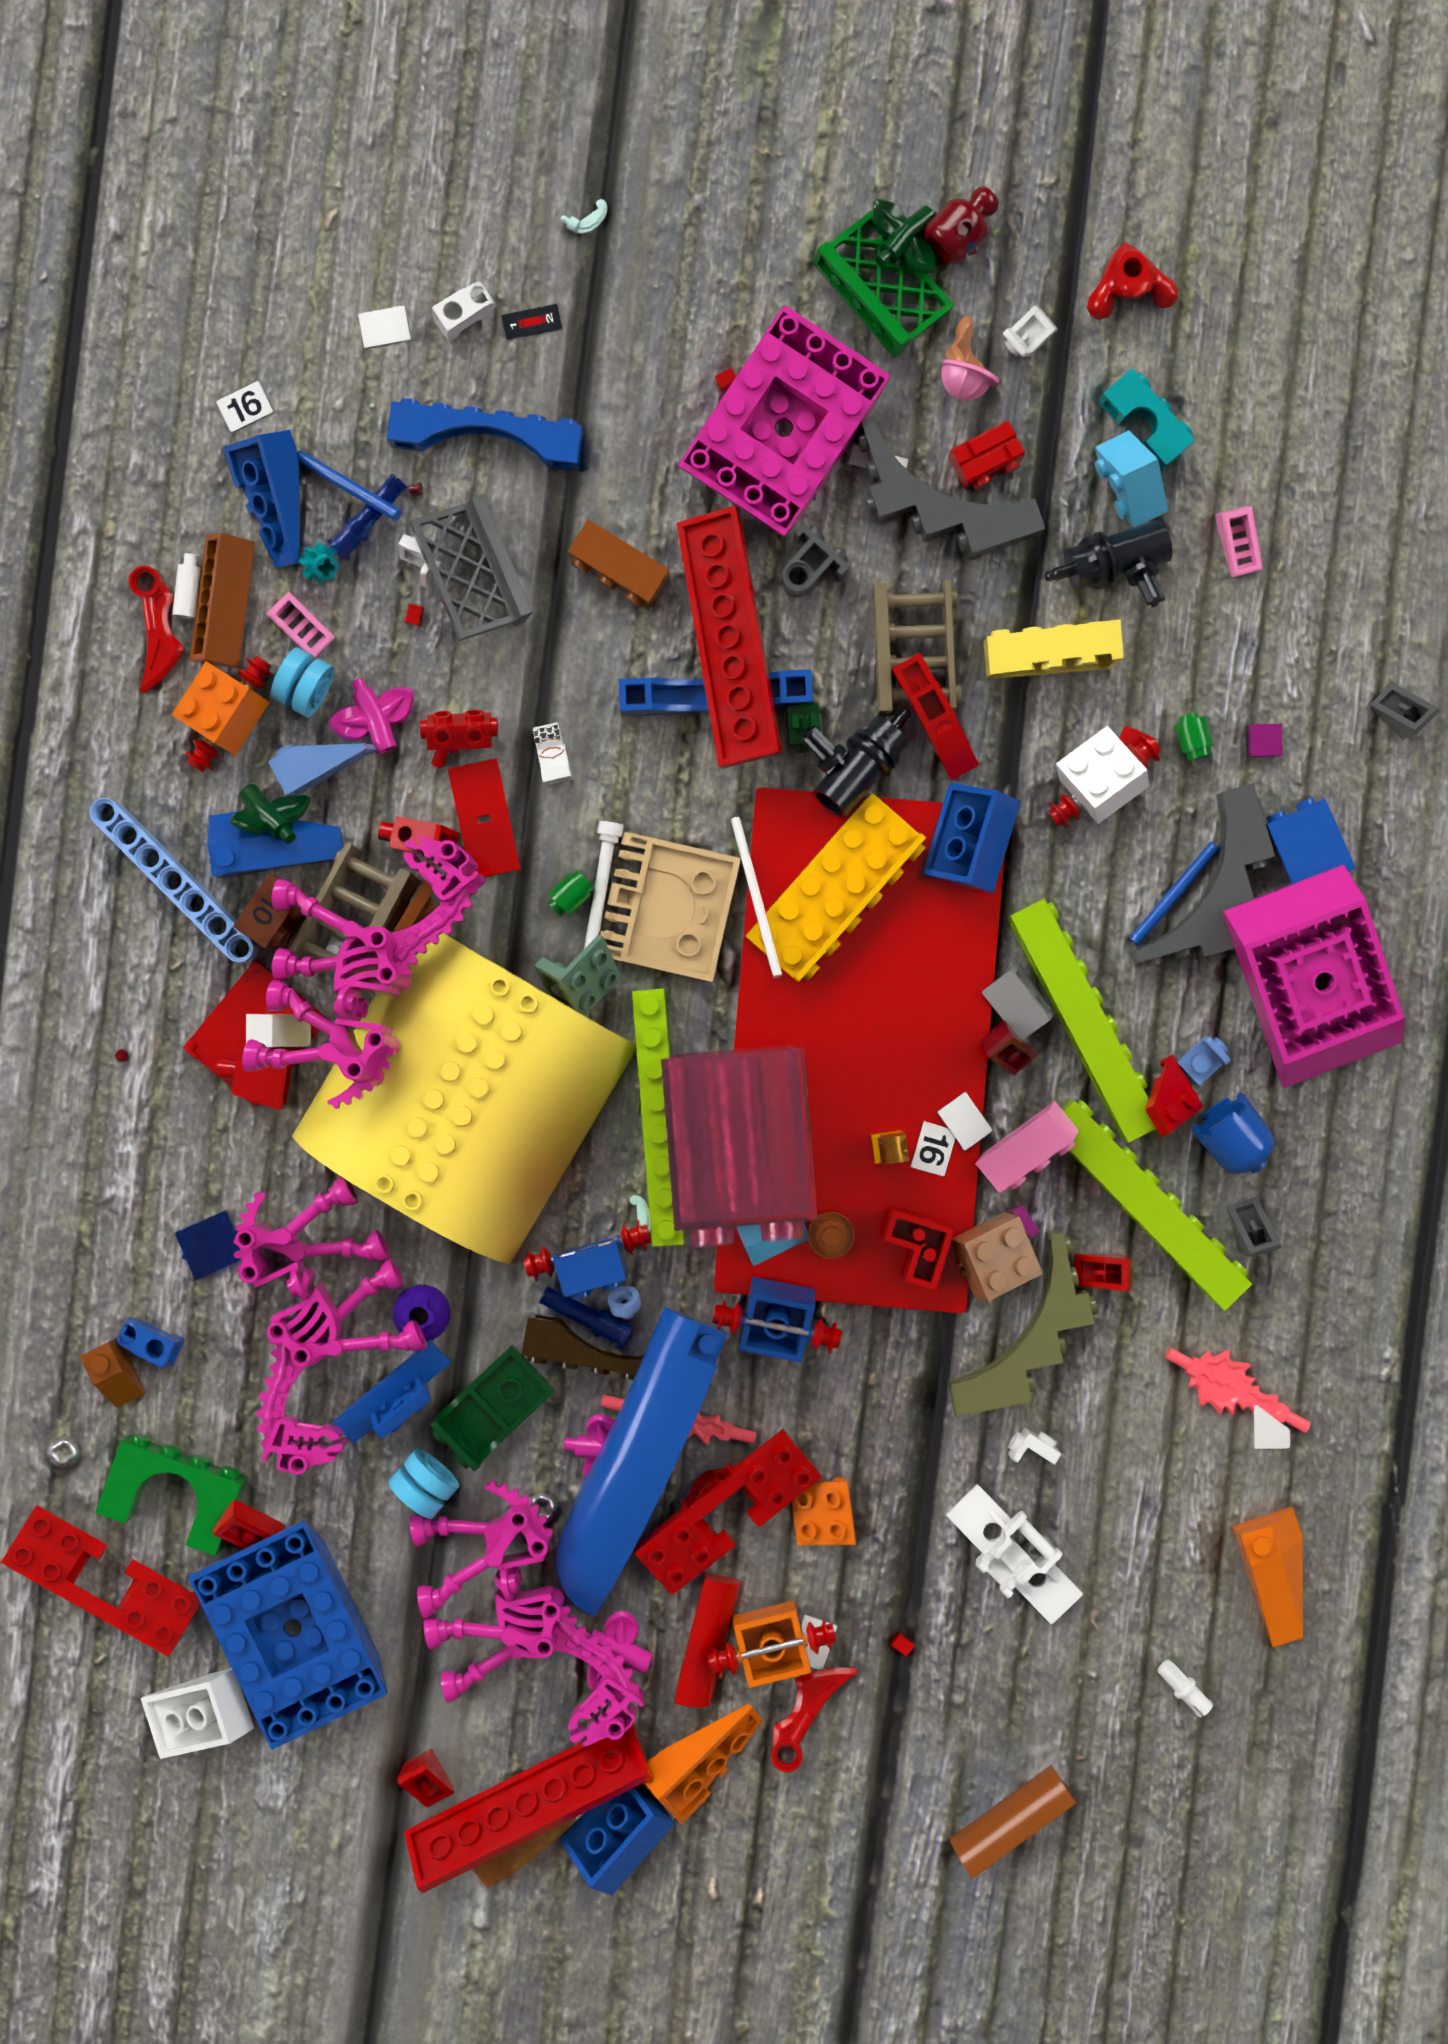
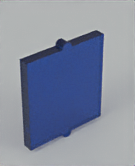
[175,1210,241,1280]

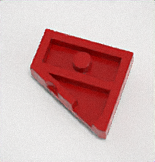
[1145,1054,1203,1137]

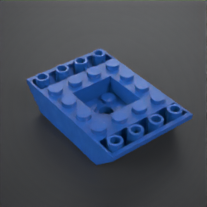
[188,1520,388,1750]

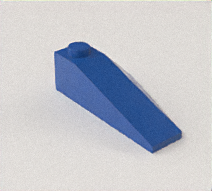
[223,430,300,568]
[207,811,344,879]

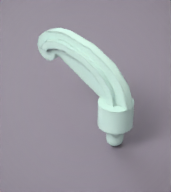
[561,199,607,234]
[630,1195,650,1231]

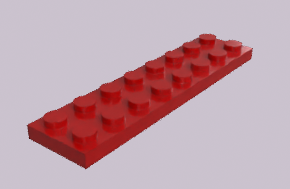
[676,505,783,769]
[404,1723,653,1894]

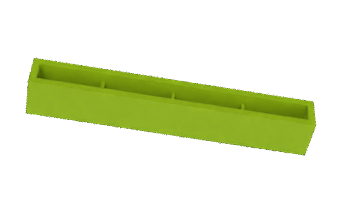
[1006,898,1156,1143]
[632,988,685,1247]
[1061,1099,1252,1311]

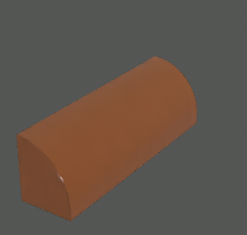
[190,532,255,667]
[950,1764,1076,1879]

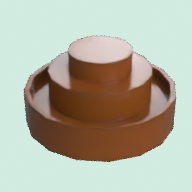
[808,1211,855,1259]

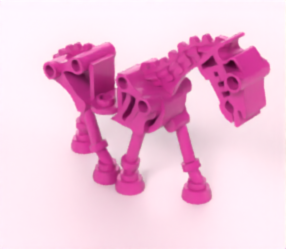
[242,835,487,1109]
[233,1176,428,1475]
[409,1480,645,1746]

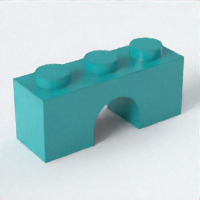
[1098,368,1195,472]

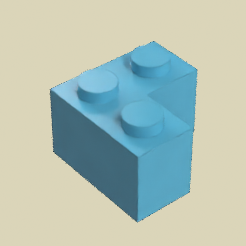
[1095,431,1169,528]

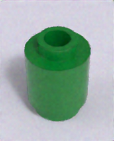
[1174,712,1213,761]
[548,870,595,916]

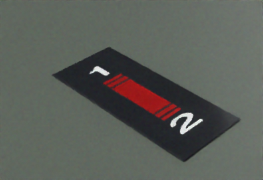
[502,304,562,340]

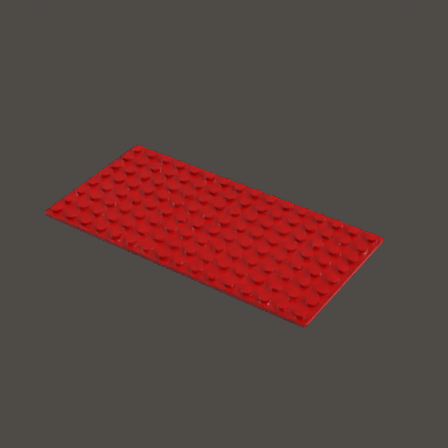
[714,787,1005,1313]

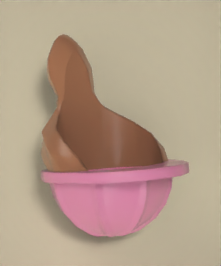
[941,315,1000,401]

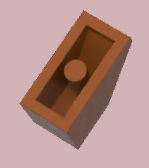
[79,1337,146,1408]

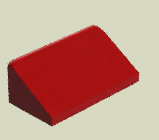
[213,1500,284,1549]

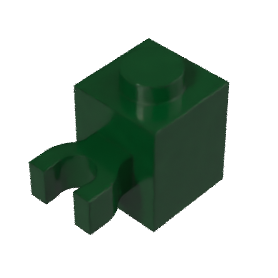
[786,703,821,753]

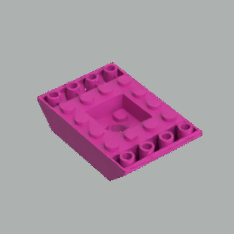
[678,305,891,537]
[1222,865,1405,1088]

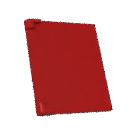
[183,959,329,1107]

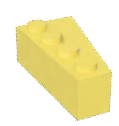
[983,619,1124,680]

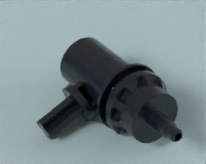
[1045,520,1173,608]
[802,709,911,818]

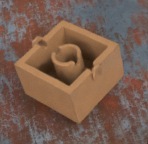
[951,1212,1043,1302]

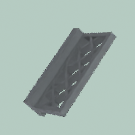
[409,495,532,641]

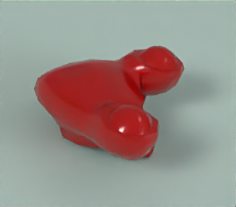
[1087,243,1179,320]

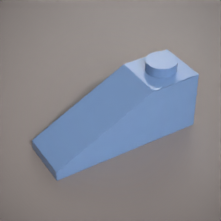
[268,743,376,796]

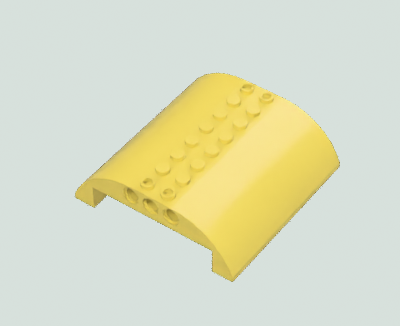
[292,919,637,1264]

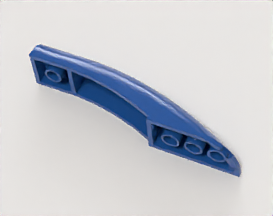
[556,1306,727,1617]

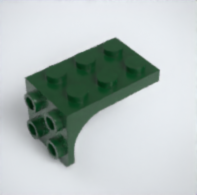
[431,1344,556,1471]

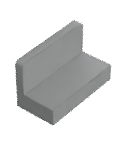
[982,963,1056,1040]

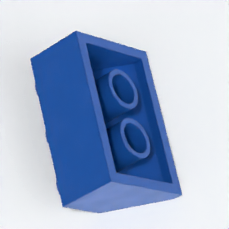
[922,783,1021,893]
[560,1784,675,1895]

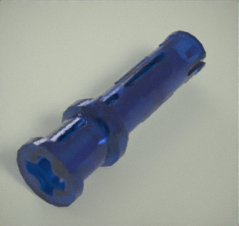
[326,474,407,562]
[538,1285,634,1350]

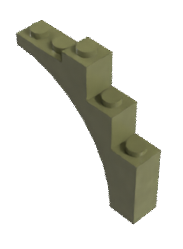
[947,1229,1098,1417]

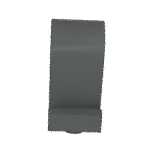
[782,523,850,597]

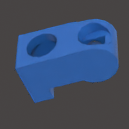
[116,1317,186,1369]

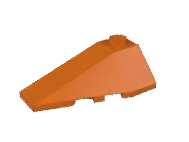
[1232,1506,1303,1648]
[644,1703,763,1825]

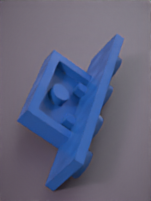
[333,1340,451,1443]

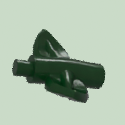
[873,199,937,273]
[230,784,311,844]

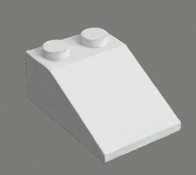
[141,1668,254,1759]

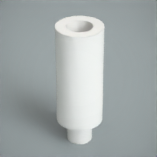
[172,553,201,620]

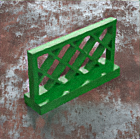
[812,210,954,359]

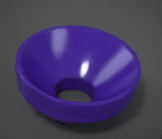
[393,1284,451,1342]

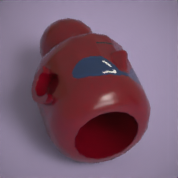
[924,186,999,265]

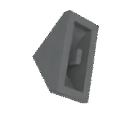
[1370,683,1440,740]
[1227,1197,1281,1257]

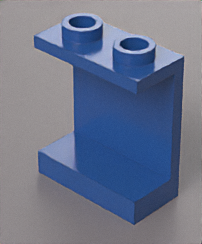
[1266,797,1356,887]

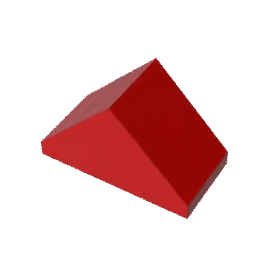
[1074,1253,1131,1292]
[397,1748,455,1808]

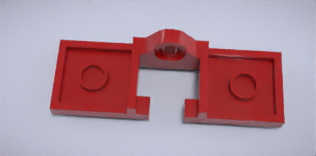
[633,1429,823,1595]
[0,1505,201,1657]

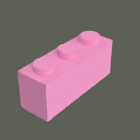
[975,1101,1079,1193]

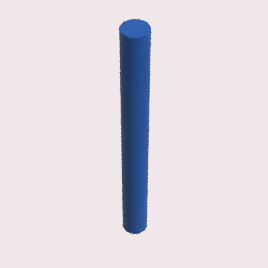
[297,450,402,521]
[1128,842,1220,946]

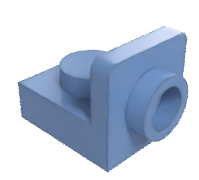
[1177,1037,1231,1086]

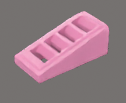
[1215,506,1263,577]
[266,591,335,658]

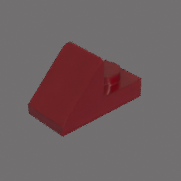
[981,1020,1037,1076]

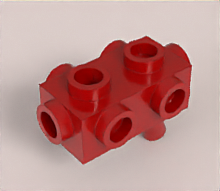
[420,709,498,768]

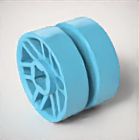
[270,647,335,718]
[388,1449,459,1519]

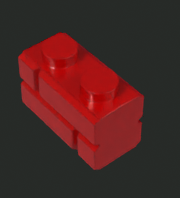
[948,420,1025,490]

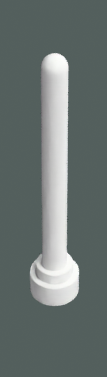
[584,820,624,949]

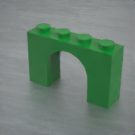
[95,1433,248,1556]

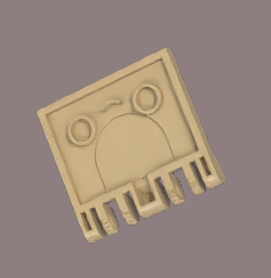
[600,832,741,982]

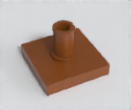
[394,880,438,931]

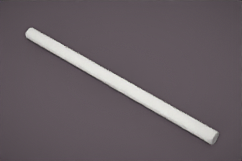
[731,817,782,978]

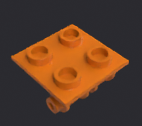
[792,1476,856,1546]

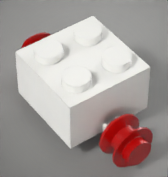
[1047,726,1161,829]

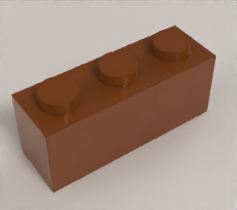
[567,519,670,608]

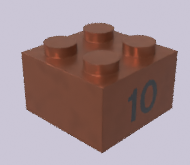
[233,873,311,950]

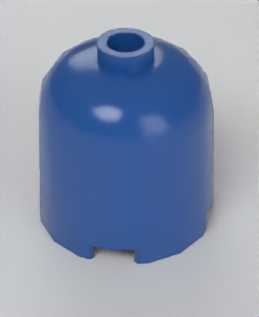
[1192,1093,1274,1174]

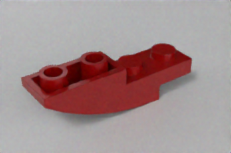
[891,653,979,781]

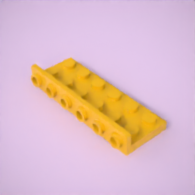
[746,793,926,982]

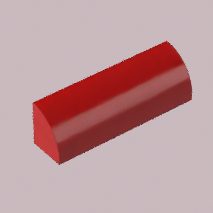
[674,1571,742,1708]

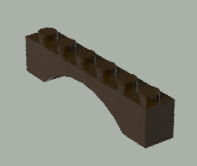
[521,1313,711,1388]

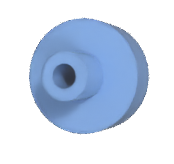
[608,1286,641,1320]

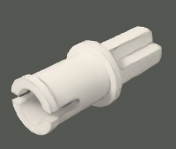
[1158,1660,1213,1717]

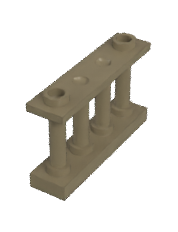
[872,580,962,715]
[289,842,421,992]

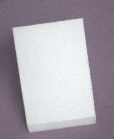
[246,1014,311,1047]

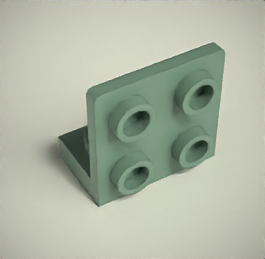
[534,935,621,1016]

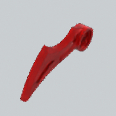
[129,565,186,693]
[771,1667,858,1772]

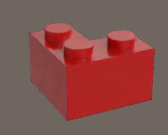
[881,1207,955,1291]

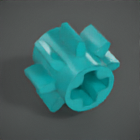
[298,542,341,585]

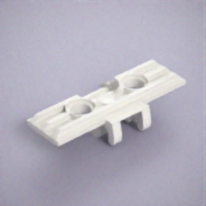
[946,1484,1083,1625]

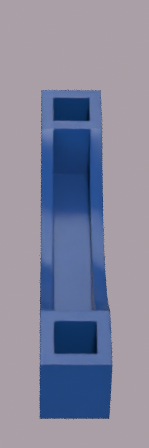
[387,398,584,471]
[619,669,813,717]

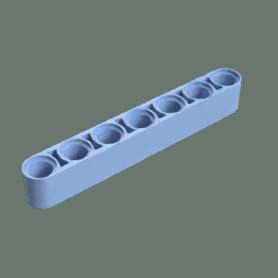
[89,798,260,963]

